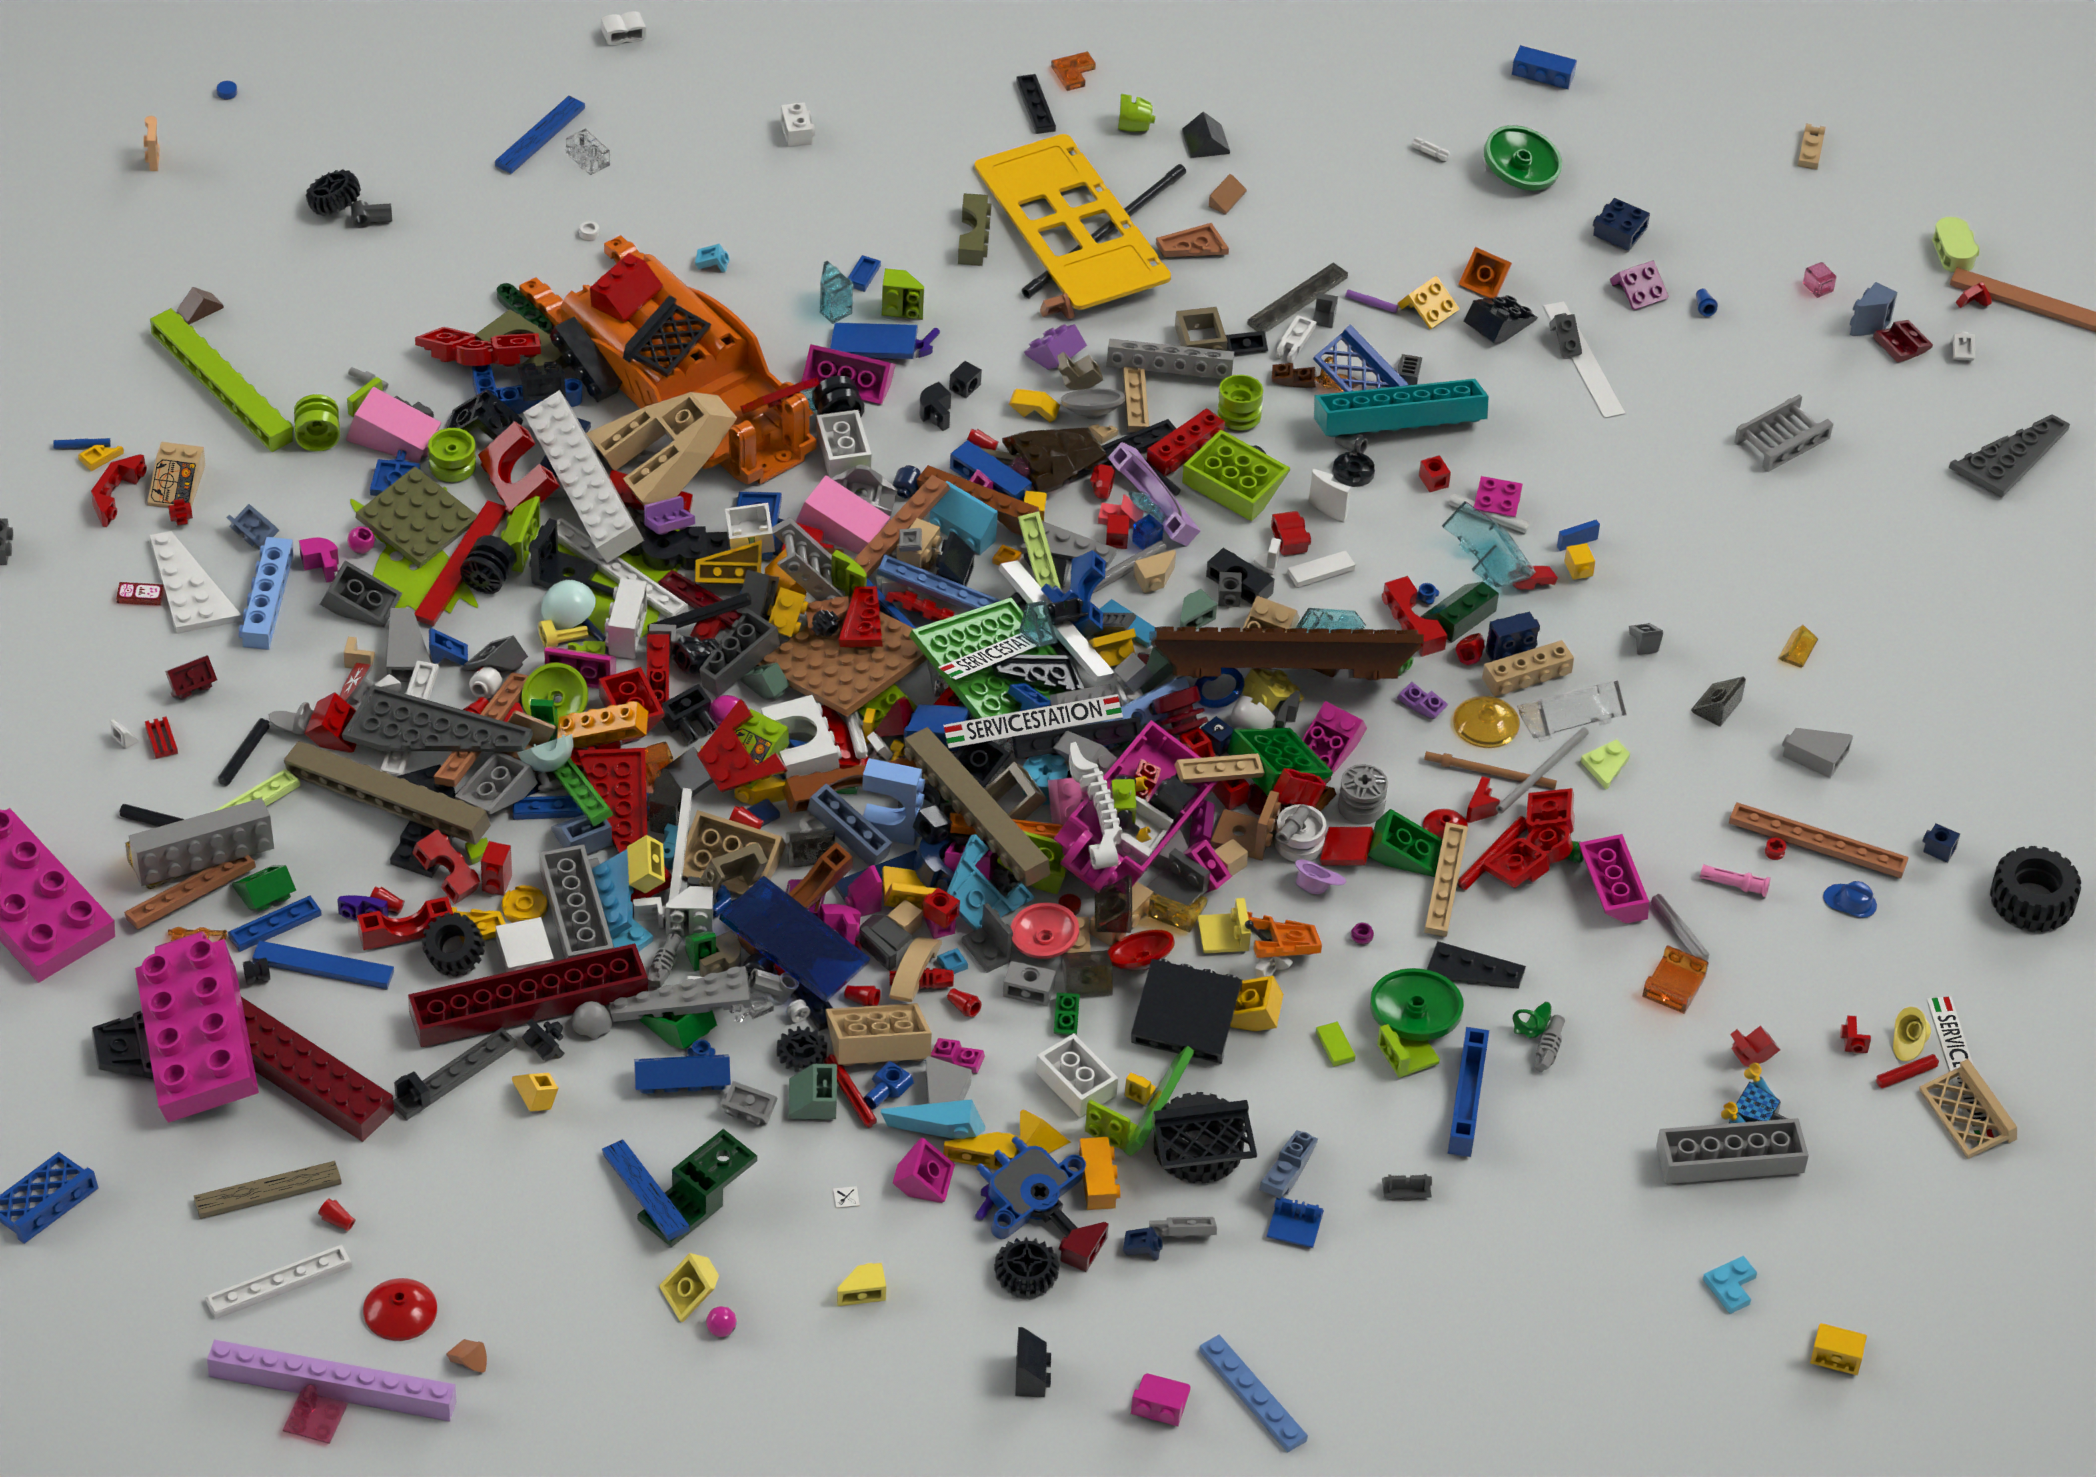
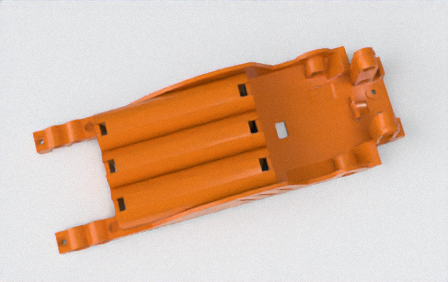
[519,235,817,485]

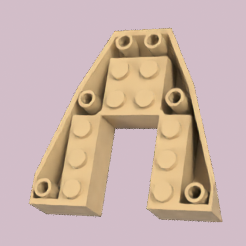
[586,392,737,506]

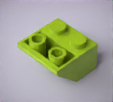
[881,268,924,320]

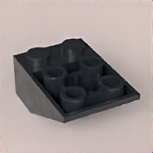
[1464,295,1538,343]

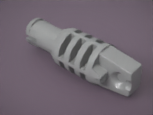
[648,933,682,987]
[1534,1015,1565,1072]

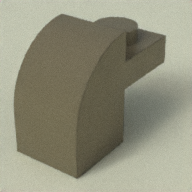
[1057,352,1103,390]
[700,930,741,977]

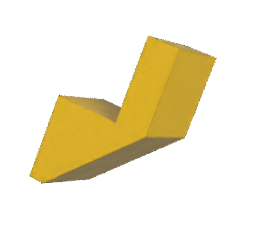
[1008,389,1060,423]

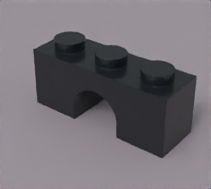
[1206,547,1275,605]

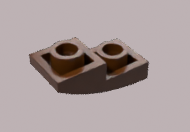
[1272,363,1316,388]

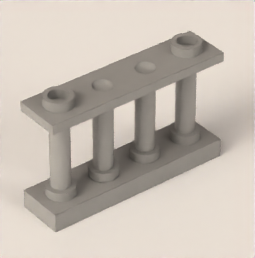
[1734,394,1833,472]
[772,517,844,601]

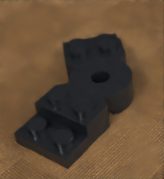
[626,506,728,571]
[390,764,455,878]

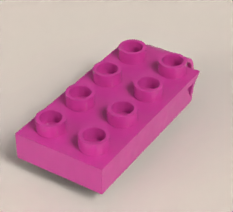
[1053,720,1218,894]
[0,808,115,983]
[135,931,259,1123]

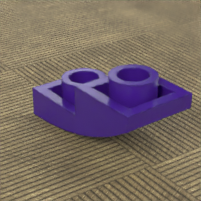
[337,895,388,921]

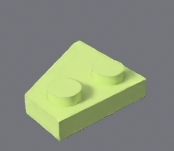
[1580,739,1630,789]

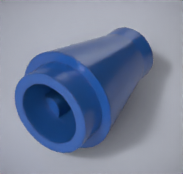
[1696,288,1718,317]

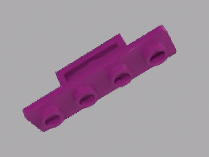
[1188,800,1215,848]

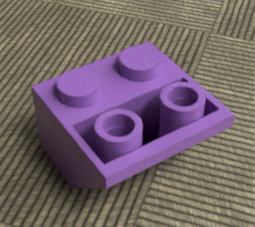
[1024,324,1087,370]

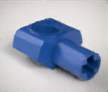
[864,1061,914,1109]

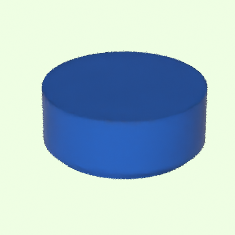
[217,81,237,99]

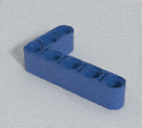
[472,364,582,414]

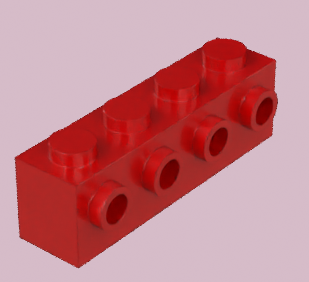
[1147,408,1225,476]

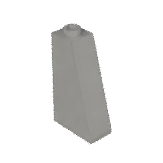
[386,608,431,682]

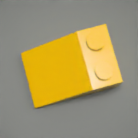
[1231,975,1284,1031]

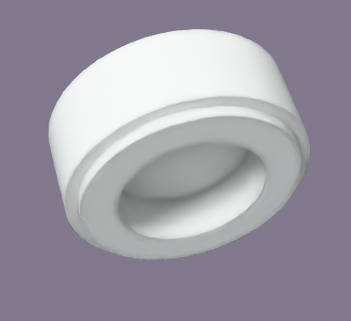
[579,221,600,241]

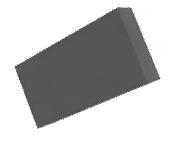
[860,925,897,971]

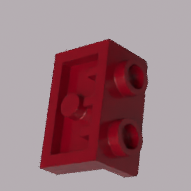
[165,655,217,699]

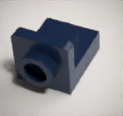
[1123,1227,1163,1260]

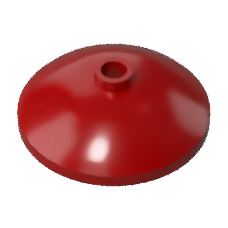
[1107,930,1175,971]
[363,1278,437,1341]

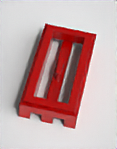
[145,716,178,758]

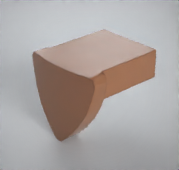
[1040,293,1075,319]
[446,1339,487,1373]

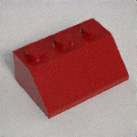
[590,253,663,323]
[599,667,665,743]

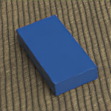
[846,255,881,292]
[1557,519,1600,551]

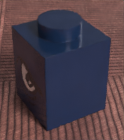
[1201,716,1233,756]

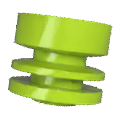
[1217,374,1264,430]
[294,394,340,451]

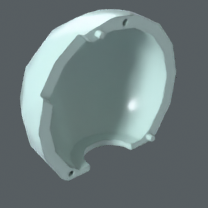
[541,580,596,630]
[517,734,574,773]

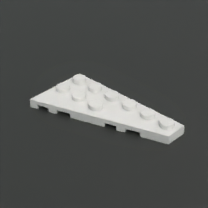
[150,531,242,633]

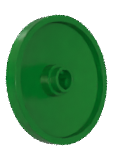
[1484,125,1562,191]
[1370,968,1464,1041]

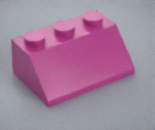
[544,647,616,689]

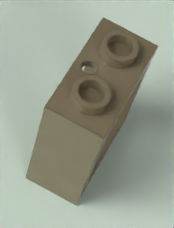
[1175,307,1227,351]
[985,762,1047,820]

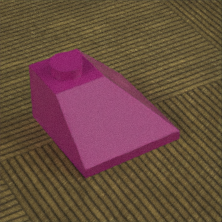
[892,1138,955,1203]

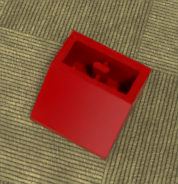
[304,692,357,753]

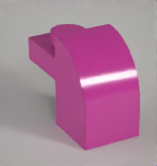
[299,537,339,583]
[818,904,861,945]

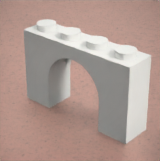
[761,695,842,779]

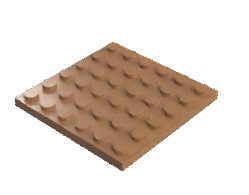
[756,597,928,717]

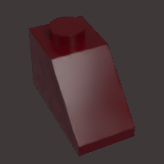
[1059,1222,1109,1272]

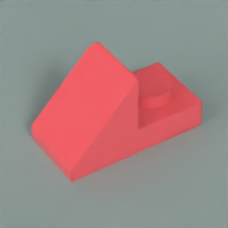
[1098,494,1144,530]

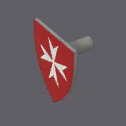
[340,663,375,702]

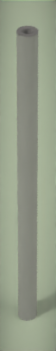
[1496,727,1589,813]

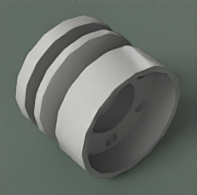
[1338,764,1388,825]

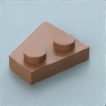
[806,596,850,635]

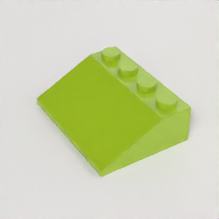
[1182,430,1290,521]

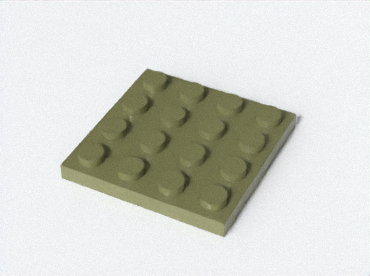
[355,467,478,568]

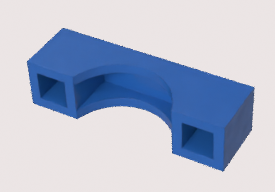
[1070,550,1106,638]

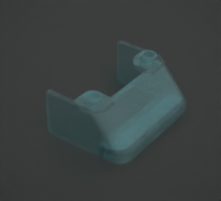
[1442,501,1536,588]

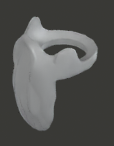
[268,702,313,734]

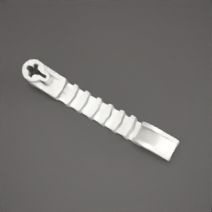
[1069,742,1122,869]

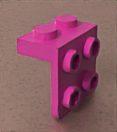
[1131,1373,1191,1426]

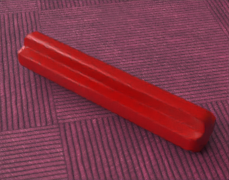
[1876,1054,1939,1088]

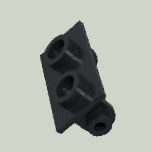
[1041,597,1088,625]

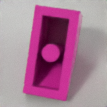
[845,865,882,917]

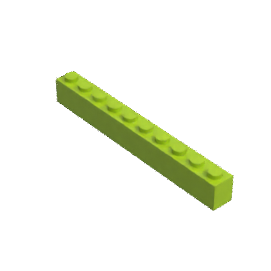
[150,308,294,452]

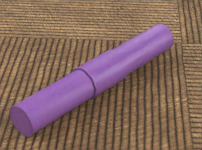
[1345,289,1398,313]

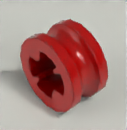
[1765,837,1786,860]

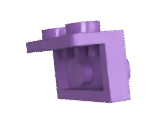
[644,496,695,535]

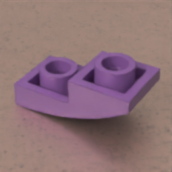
[1397,682,1448,719]

